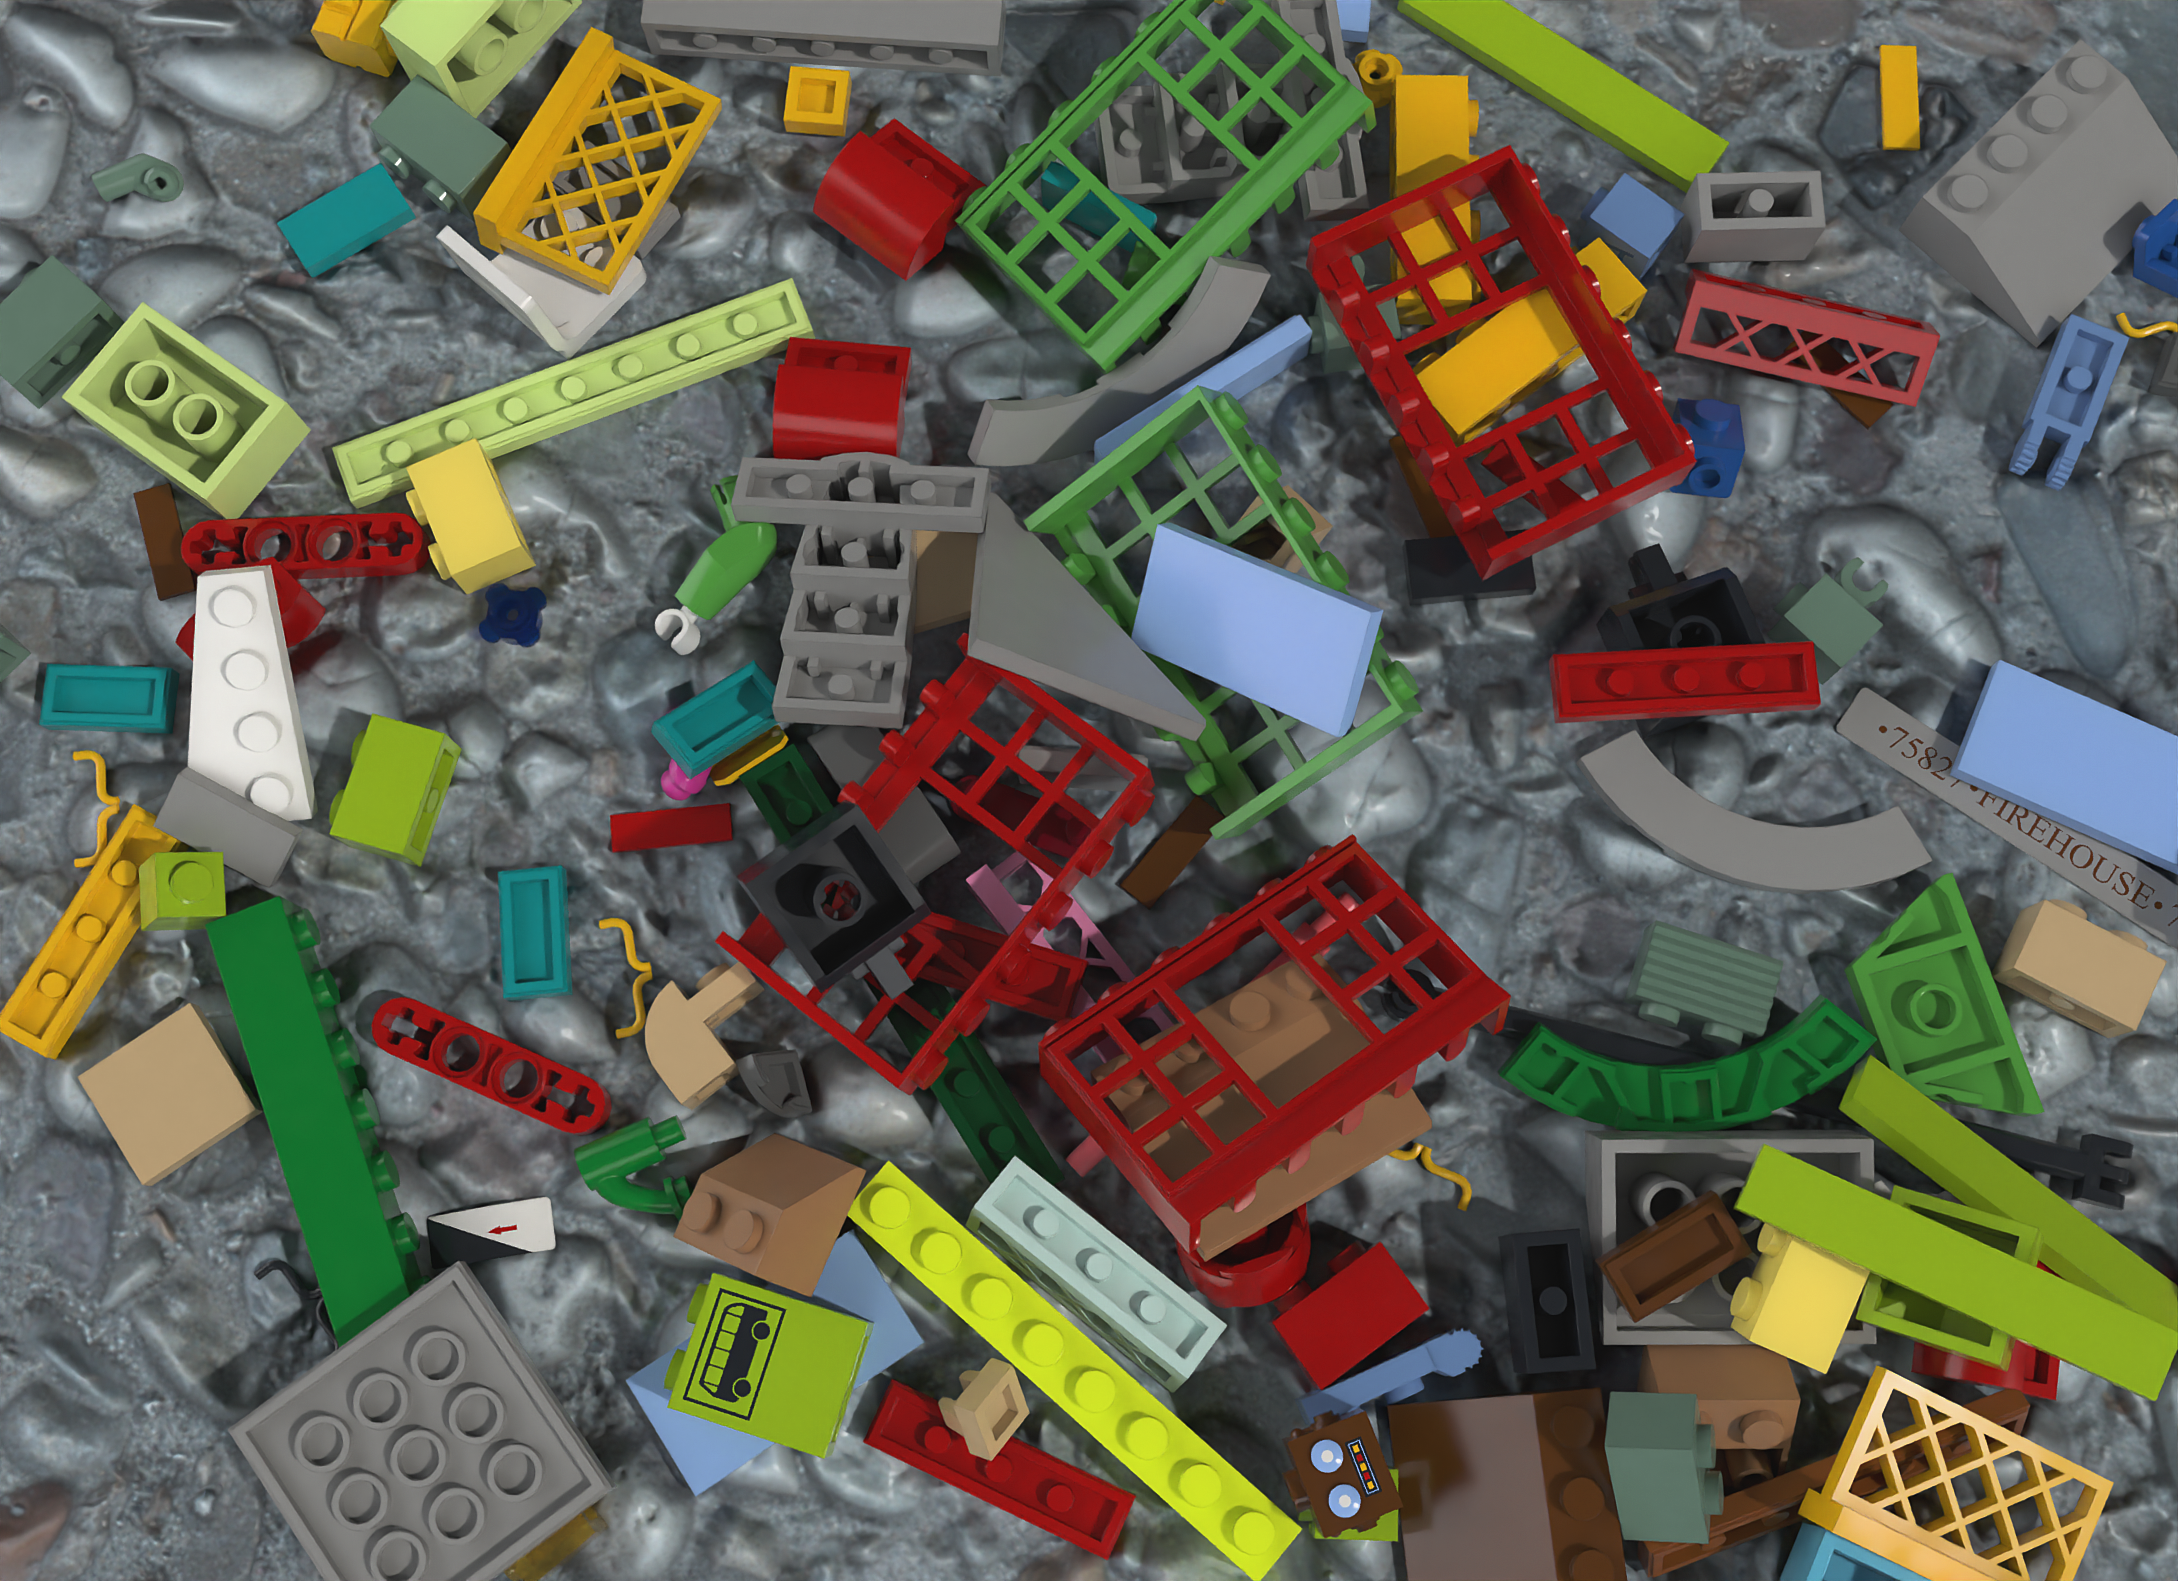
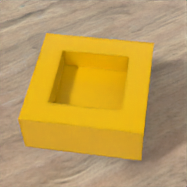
[783,66,852,137]

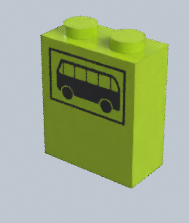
[664,1273,875,1459]

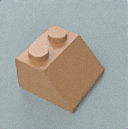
[673,1133,867,1298]

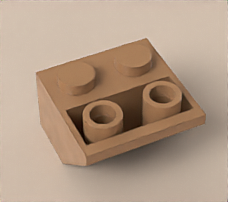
[1637,1344,1801,1496]

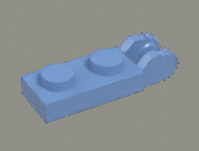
[2008,314,2130,491]
[1294,1328,1484,1425]

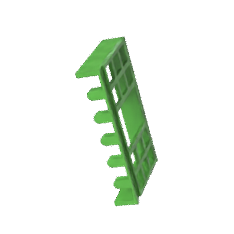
[955,0,1377,375]
[1023,385,1423,840]

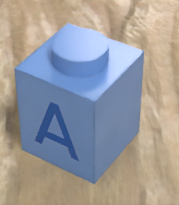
[1578,173,1685,281]

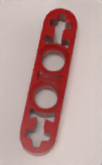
[181,512,431,580]
[371,997,612,1136]

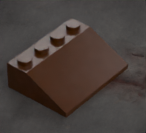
[1386,1386,1627,1581]

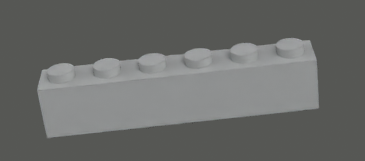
[640,0,1006,77]

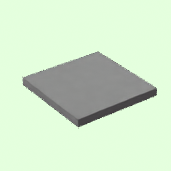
[228,1261,617,1581]

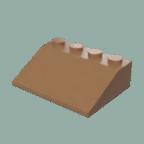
[1090,953,1432,1262]

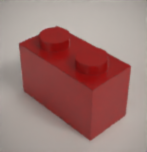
[1268,1240,1430,1391]

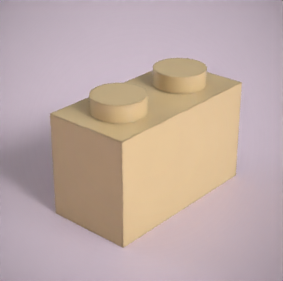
[1991,899,2167,1038]

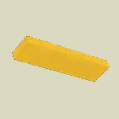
[0,804,190,1060]

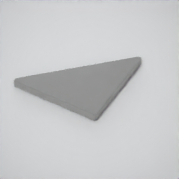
[967,492,1206,741]

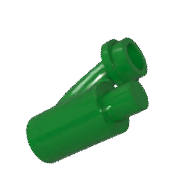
[574,1115,694,1222]

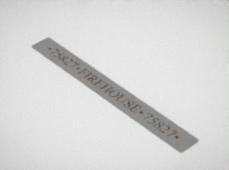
[1837,688,2178,950]

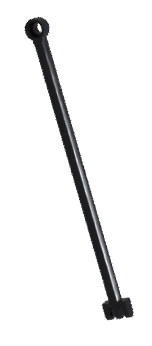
[1381,969,2134,1210]

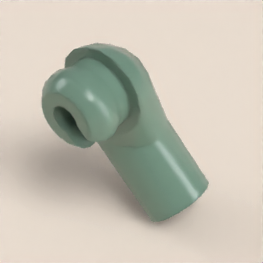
[91,153,184,202]

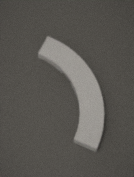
[967,256,1271,466]
[1576,729,1933,894]

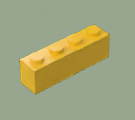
[1389,75,1481,325]
[1412,237,1648,447]

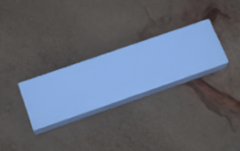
[1094,315,1312,465]

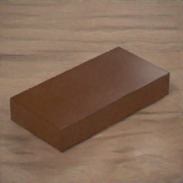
[1595,1190,1753,1323]

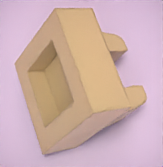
[938,1358,1030,1461]

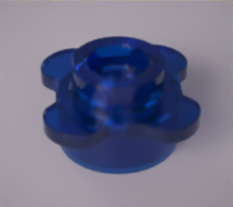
[479,583,547,648]

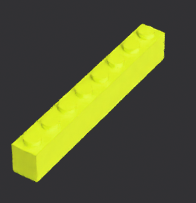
[847,1160,1302,1581]

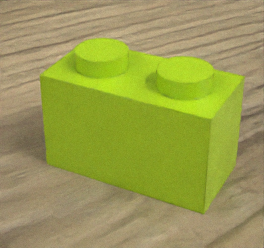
[329,713,462,867]

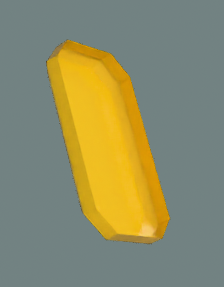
[709,725,789,786]

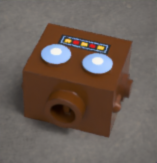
[1282,1408,1404,1538]

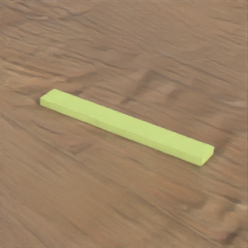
[332,278,815,509]

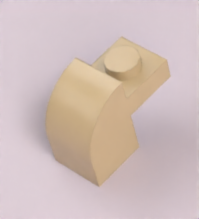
[645,961,765,1110]

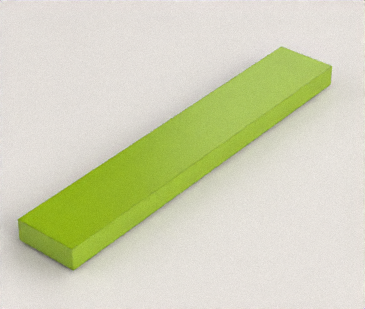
[1397,0,1730,193]
[1839,1054,2178,1350]
[1734,1144,2178,1402]

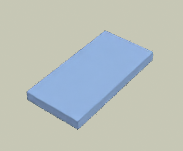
[1131,522,1383,737]
[1950,660,2178,875]
[626,1229,925,1496]

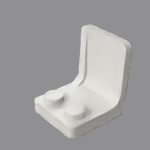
[436,207,647,360]

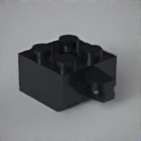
[1596,543,1766,739]
[736,800,931,1000]

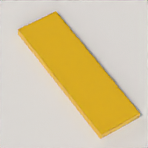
[1879,45,1920,151]

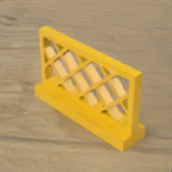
[473,27,722,295]
[1798,1365,2114,1581]

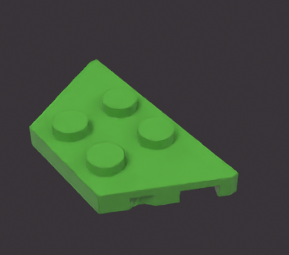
[1844,873,2045,1117]

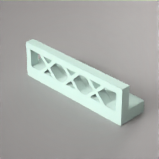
[965,1156,1227,1393]

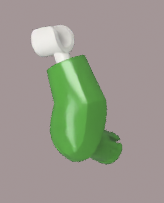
[655,475,778,655]

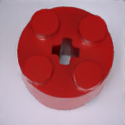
[1174,1203,1311,1309]

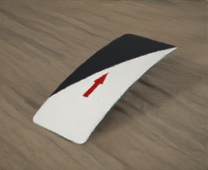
[427,1197,556,1269]

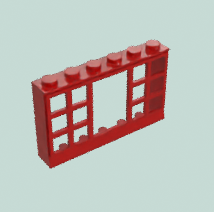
[1305,145,1697,581]
[715,632,1155,1095]
[1038,834,1511,1254]

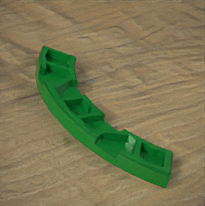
[1497,994,1878,1132]

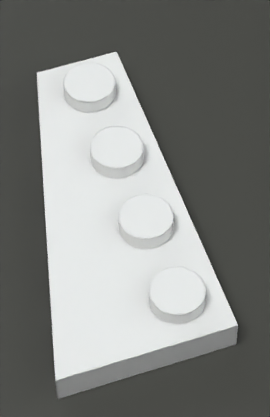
[188,565,318,821]

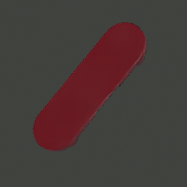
[950,775,1092,859]

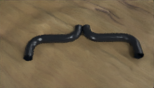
[254,1260,339,1351]

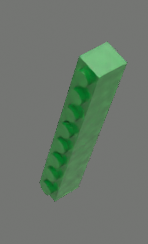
[205,896,432,1348]

